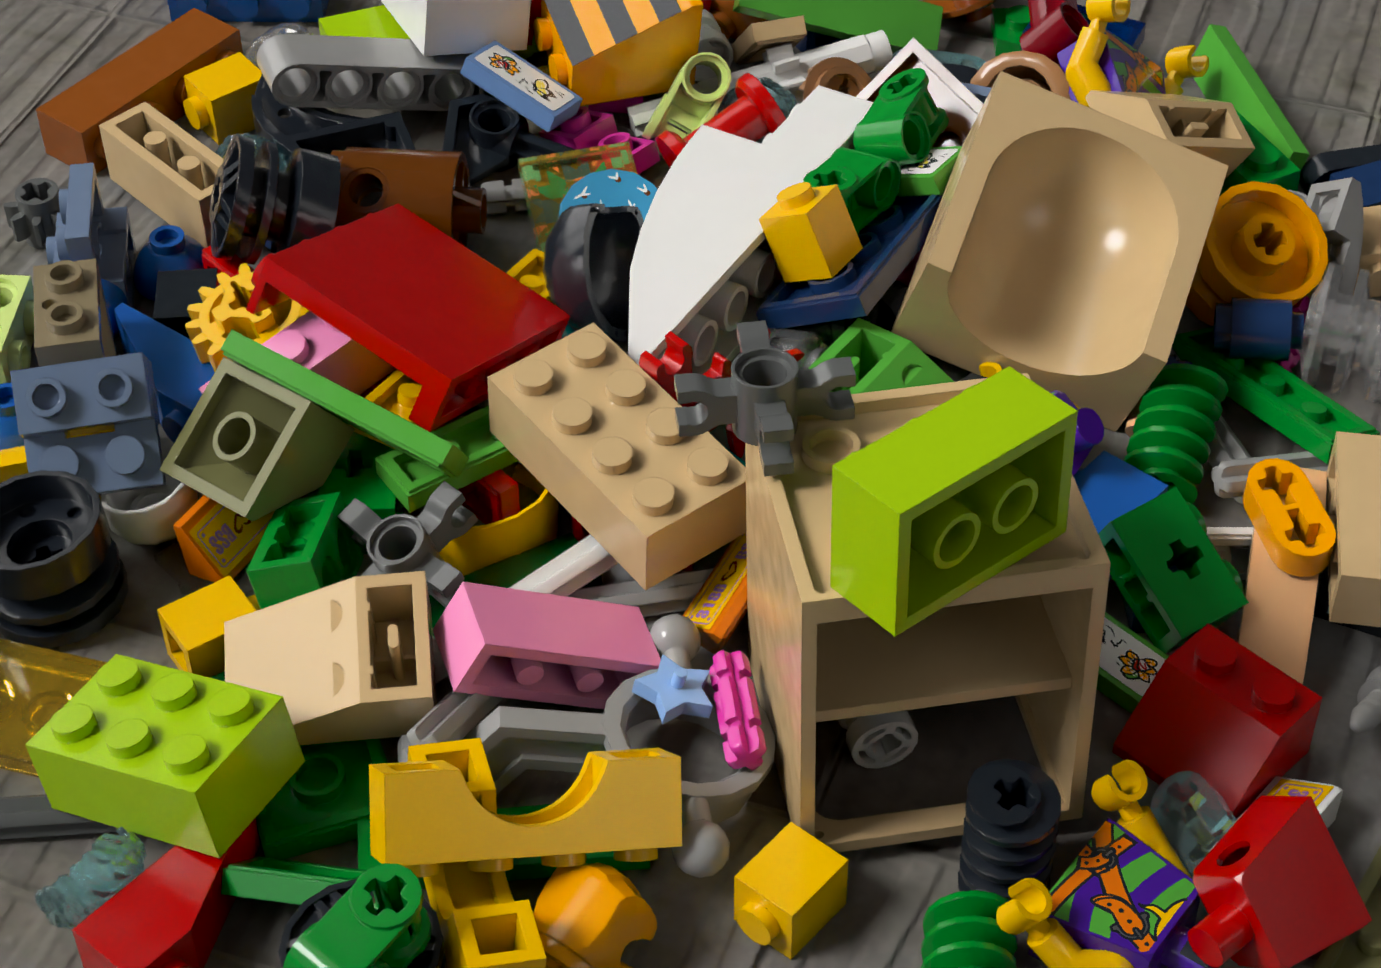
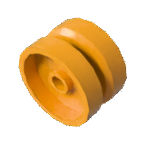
[1185,181,1328,326]

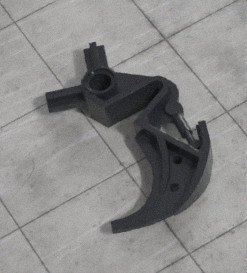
[251,74,576,186]

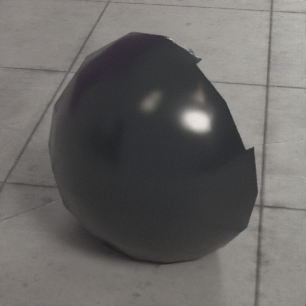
[542,203,644,343]

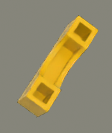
[407,738,547,968]
[369,748,682,878]

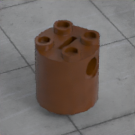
[331,147,487,247]

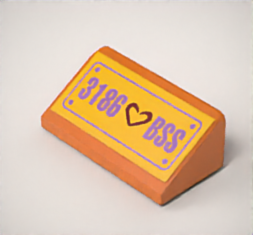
[173,495,274,582]
[683,533,747,654]

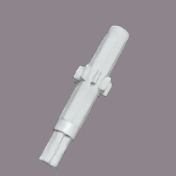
[627,30,893,138]

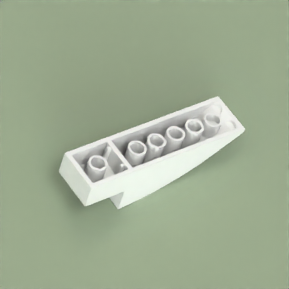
[628,85,874,374]

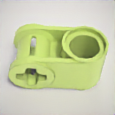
[642,52,731,140]

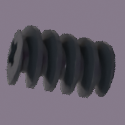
[958,758,1061,900]

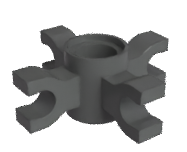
[674,320,856,477]
[337,481,478,608]

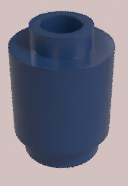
[1213,297,1304,361]

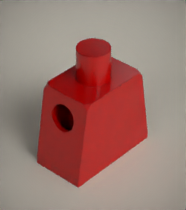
[1188,795,1372,968]

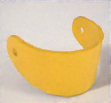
[439,461,560,576]

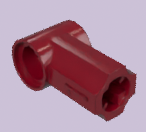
[1019,0,1089,66]

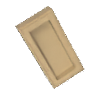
[731,15,807,65]

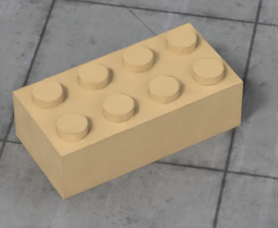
[487,322,746,591]

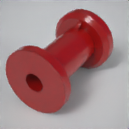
[655,73,786,168]

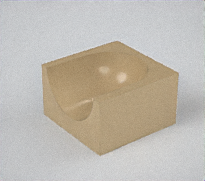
[891,71,1229,432]

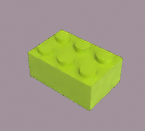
[830,366,1078,637]
[25,654,305,858]

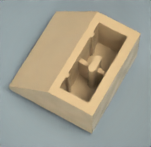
[1085,90,1255,179]

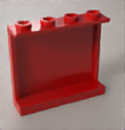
[246,203,570,432]

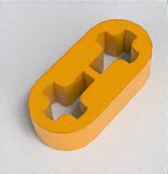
[1242,458,1336,577]

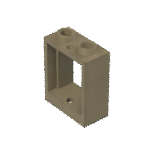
[33,258,118,436]

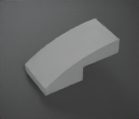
[1305,177,1364,308]

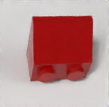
[1112,623,1323,831]

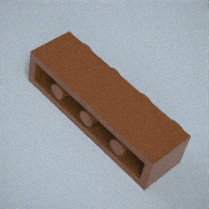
[36,8,243,174]

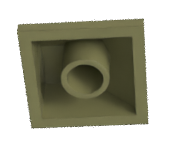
[159,357,355,522]

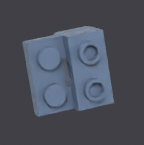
[46,163,136,308]
[10,352,167,495]

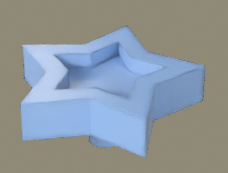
[632,654,713,725]

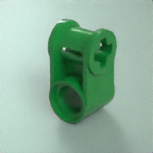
[853,68,950,166]
[803,147,901,235]
[283,863,432,968]

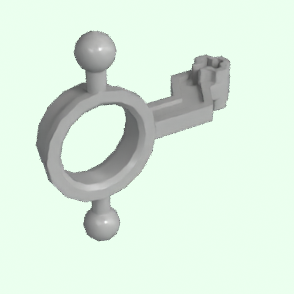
[398,614,776,878]

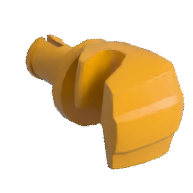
[533,862,657,968]

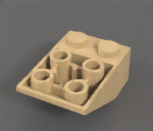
[224,571,437,745]

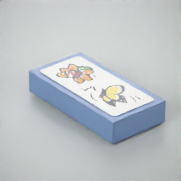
[460,40,583,132]

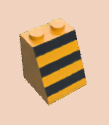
[533,0,703,106]

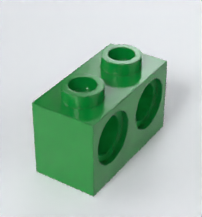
[246,492,364,609]

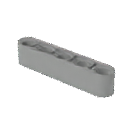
[257,34,495,111]

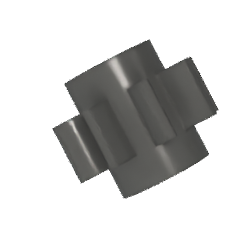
[3,178,68,249]

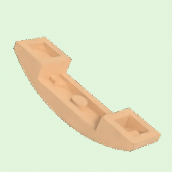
[1236,467,1327,684]

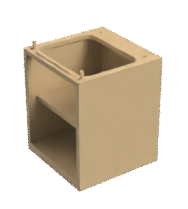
[745,373,1111,852]

